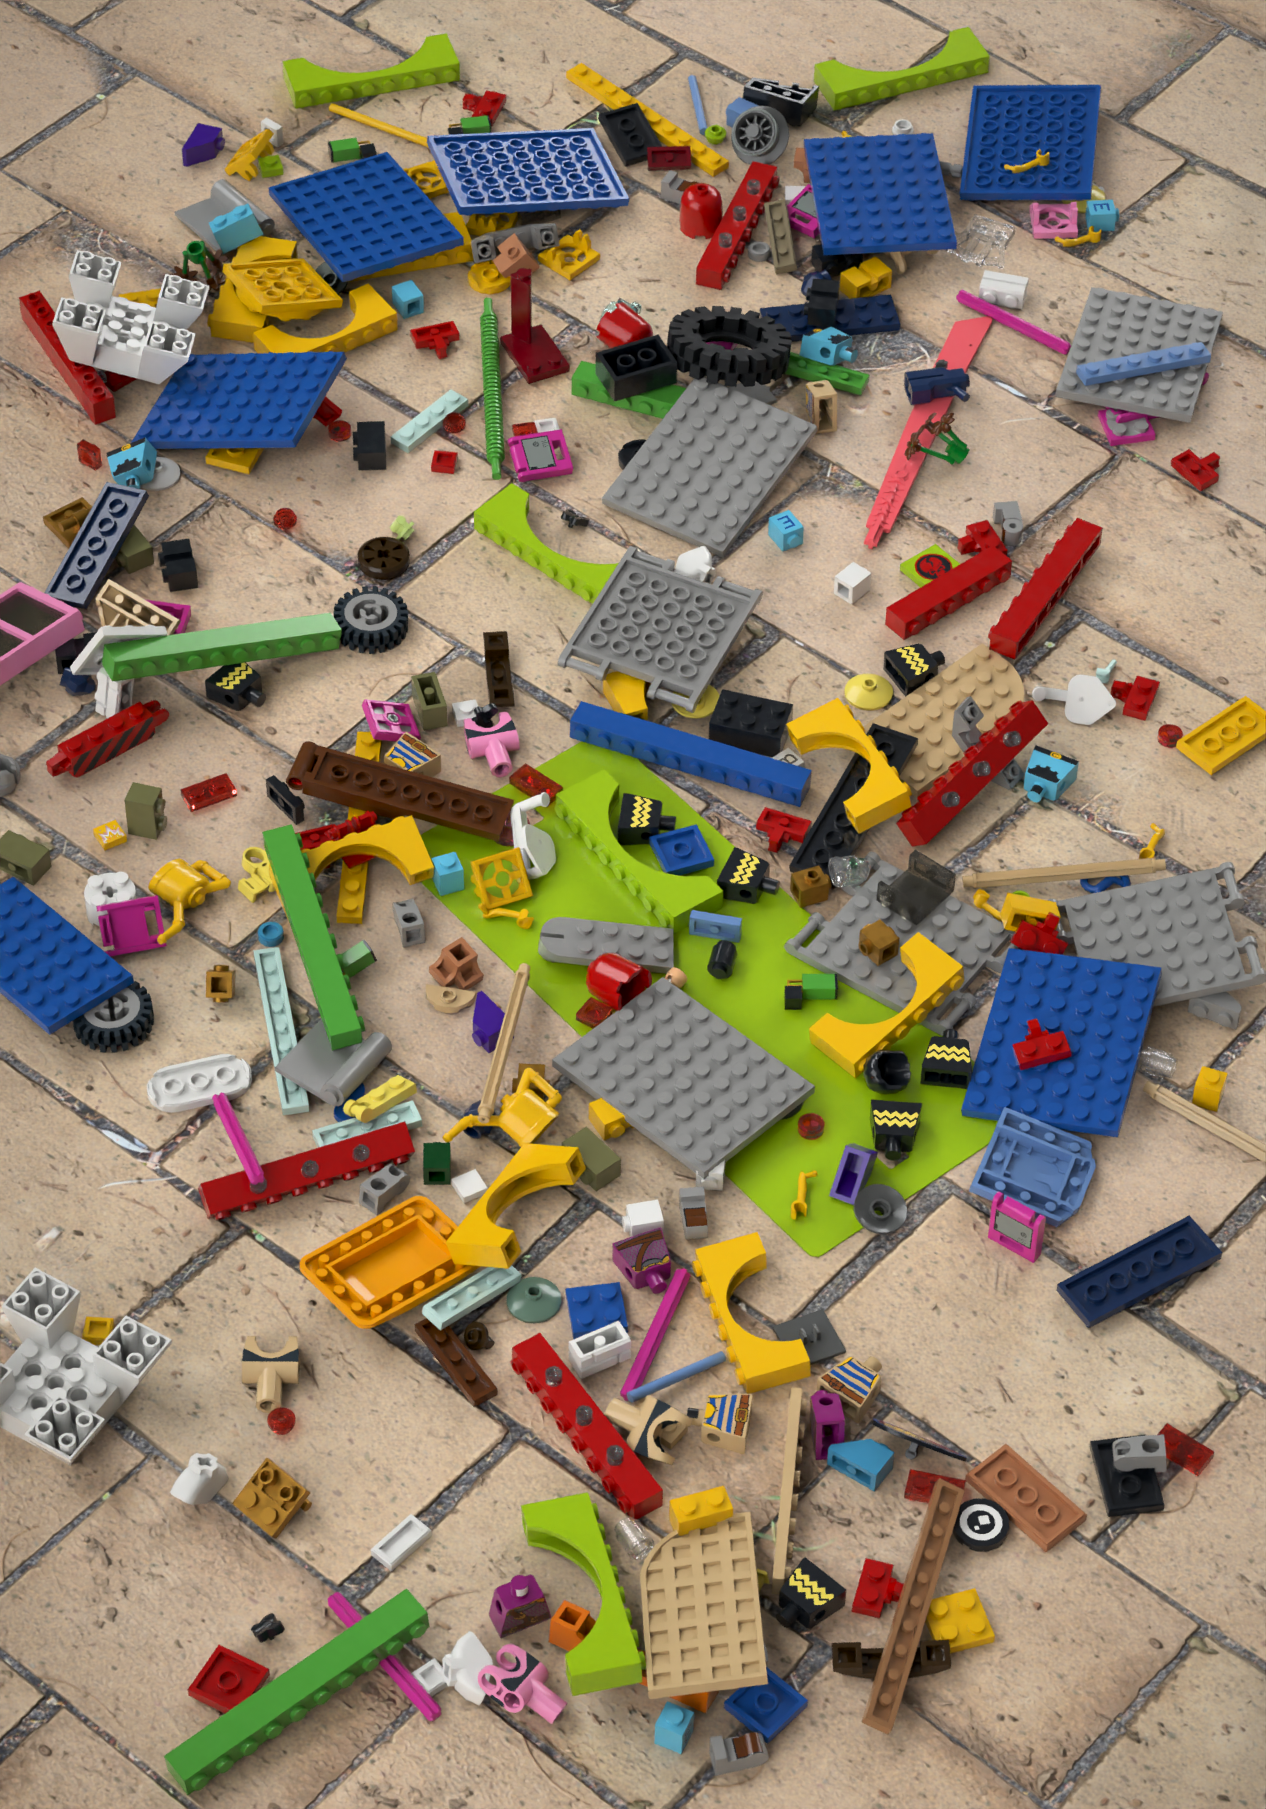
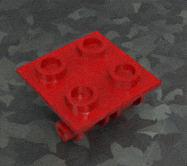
[324,811,377,869]

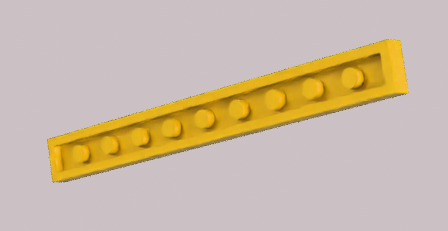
[566,63,729,177]
[336,731,382,924]

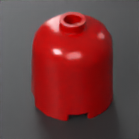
[679,183,723,239]
[597,302,654,348]
[586,952,652,1011]

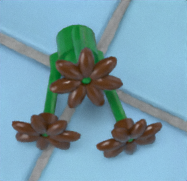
[170,241,228,293]
[904,413,969,465]

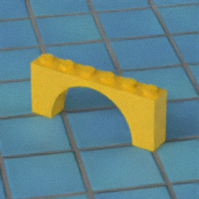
[349,212,473,282]
[207,236,298,343]
[253,284,398,353]
[786,698,912,833]
[269,815,434,924]
[809,932,964,1078]
[446,1143,586,1269]
[692,1232,811,1394]

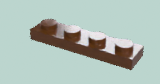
[414,1318,498,1407]

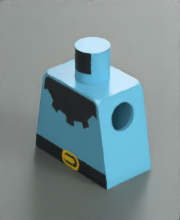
[800,324,858,366]
[107,437,157,489]
[1024,745,1079,802]

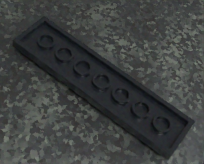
[789,723,918,887]

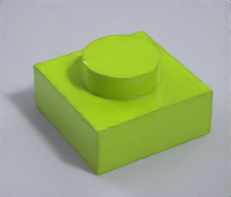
[257,155,284,178]

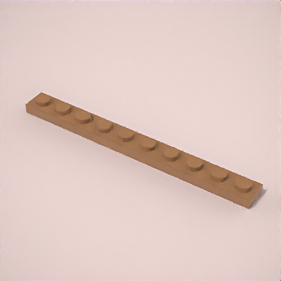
[861,1478,965,1735]

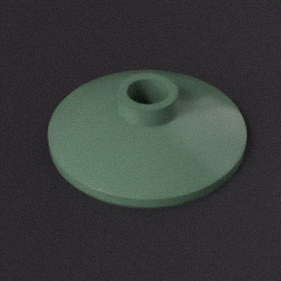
[507,1277,561,1323]

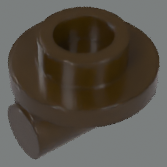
[464,1322,495,1350]

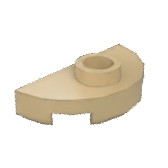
[426,984,477,1013]

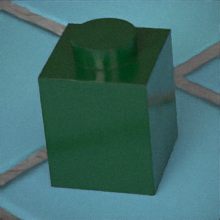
[423,1142,451,1185]

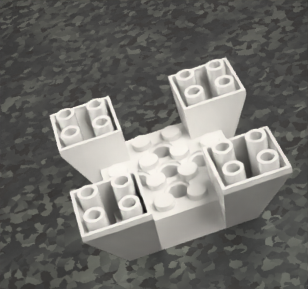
[53,250,209,384]
[0,1268,172,1466]

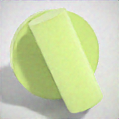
[390,516,415,540]

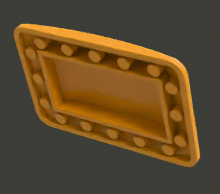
[299,1196,481,1329]

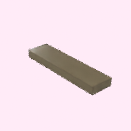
[764,199,797,275]

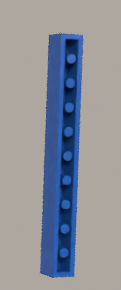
[570,701,812,807]

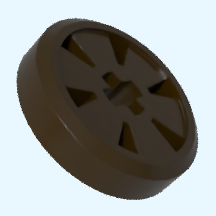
[358,537,410,580]

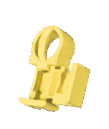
[238,847,276,903]

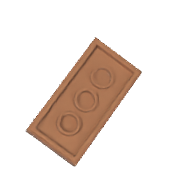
[965,1444,1087,1552]

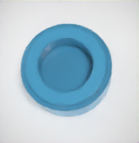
[258,922,284,947]

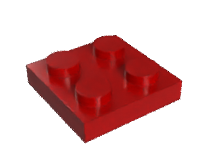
[188,1645,270,1713]

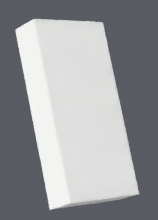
[371,1514,432,1572]

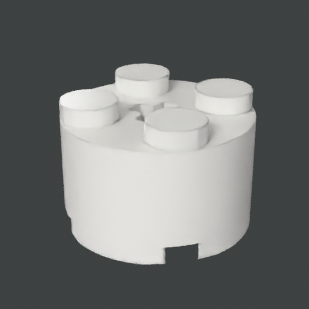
[84,872,136,926]

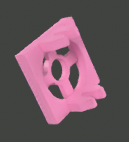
[1029,202,1078,239]

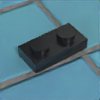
[266,775,305,825]

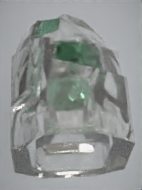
[828,856,871,888]

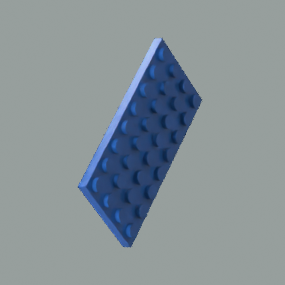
[0,877,134,1035]

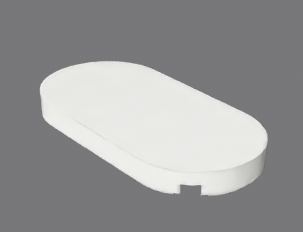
[147,1054,252,1113]

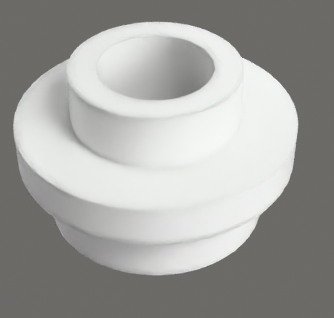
[892,119,914,135]

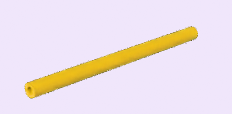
[329,103,429,148]

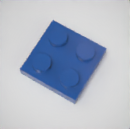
[649,824,714,876]
[565,1282,628,1339]
[724,1668,808,1744]

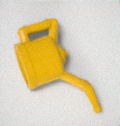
[148,858,231,944]
[442,1068,562,1147]

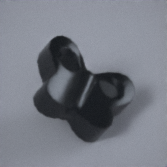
[561,509,590,528]
[472,703,498,728]
[251,1613,285,1642]

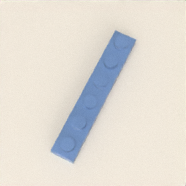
[1076,342,1211,386]

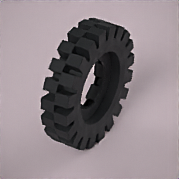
[667,306,792,387]

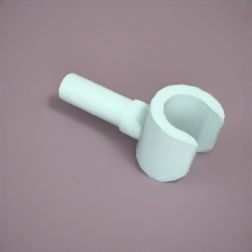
[1096,659,1117,684]

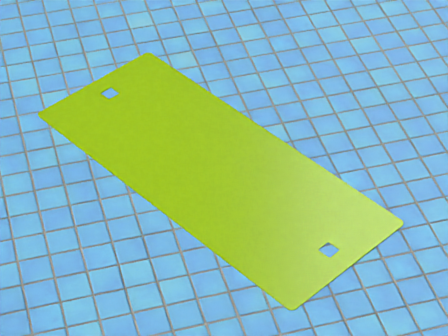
[421,741,998,1257]

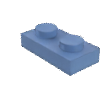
[689,910,742,943]

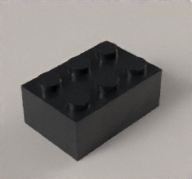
[596,335,677,402]
[709,689,793,757]

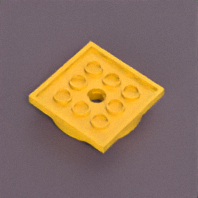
[222,258,343,321]

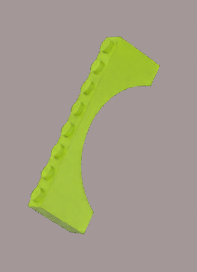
[814,27,990,111]
[282,33,460,109]
[474,483,619,604]
[555,769,723,934]
[521,1492,646,1696]

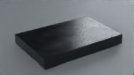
[598,103,662,167]
[1089,1435,1164,1517]

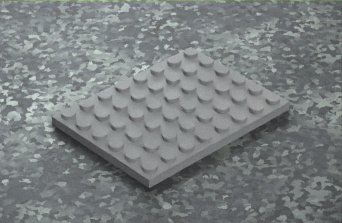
[1055,287,1223,423]
[602,377,817,558]
[552,977,815,1179]

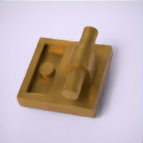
[43,497,92,549]
[232,1458,312,1539]

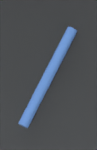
[688,75,707,135]
[627,1351,726,1403]

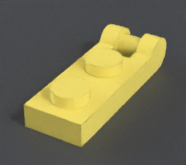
[343,1075,417,1123]

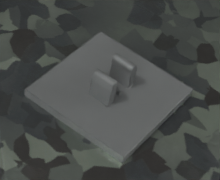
[773,1309,846,1365]

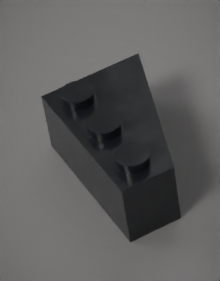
[743,78,819,126]

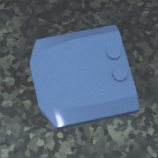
[969,1107,1096,1227]

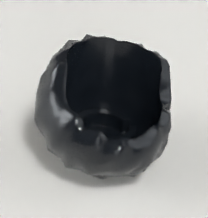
[863,1050,912,1094]

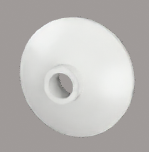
[140,457,180,491]

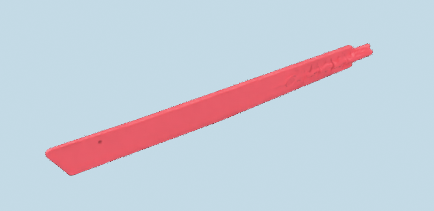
[864,316,993,549]

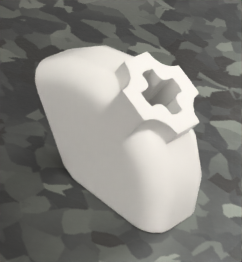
[674,546,716,585]
[170,1453,228,1505]
[442,1631,493,1706]

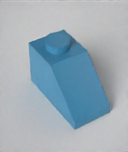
[827,1439,894,1492]

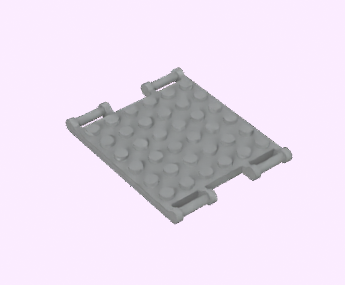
[558,546,763,713]
[784,852,1021,1036]
[1047,862,1266,1007]

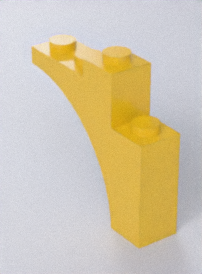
[603,671,652,721]

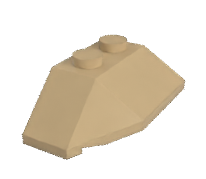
[95,579,181,635]

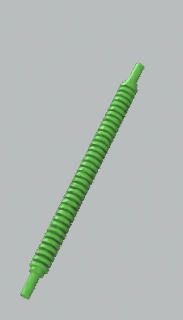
[480,297,505,480]

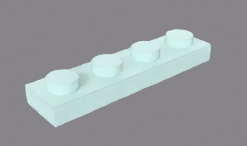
[390,389,468,453]
[312,1100,422,1148]
[422,1265,522,1330]

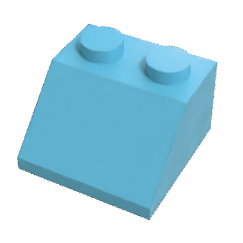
[209,203,263,254]

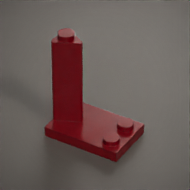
[500,268,570,384]

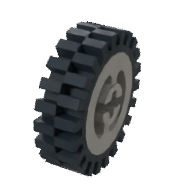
[333,586,408,654]
[72,981,154,1053]

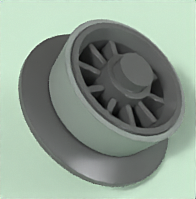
[731,106,789,165]

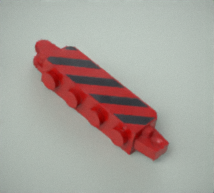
[46,700,169,778]

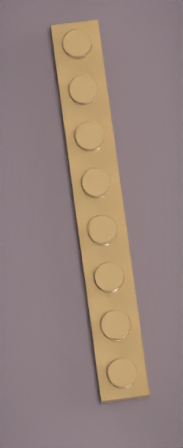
[772,1387,807,1595]

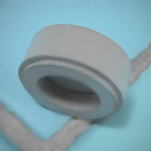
[748,241,770,262]

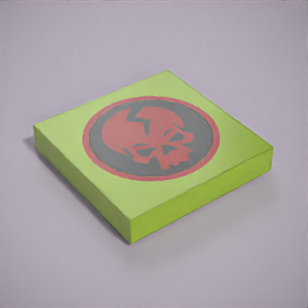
[900,544,960,587]

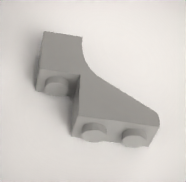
[1188,991,1242,1030]

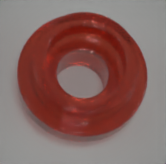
[443,412,466,434]
[273,508,297,529]
[267,1407,296,1435]

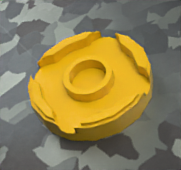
[467,260,511,294]

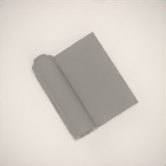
[175,179,275,255]
[274,1019,392,1106]

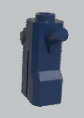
[904,360,970,405]

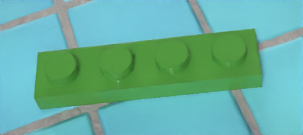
[785,352,869,395]

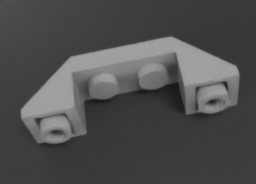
[471,223,560,263]
[952,696,1025,790]

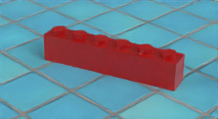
[885,545,1012,640]

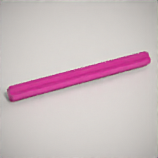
[956,290,1071,355]
[212,1092,265,1185]
[620,1268,691,1401]
[328,1592,442,1721]

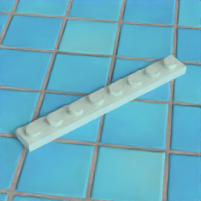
[253,947,309,1116]

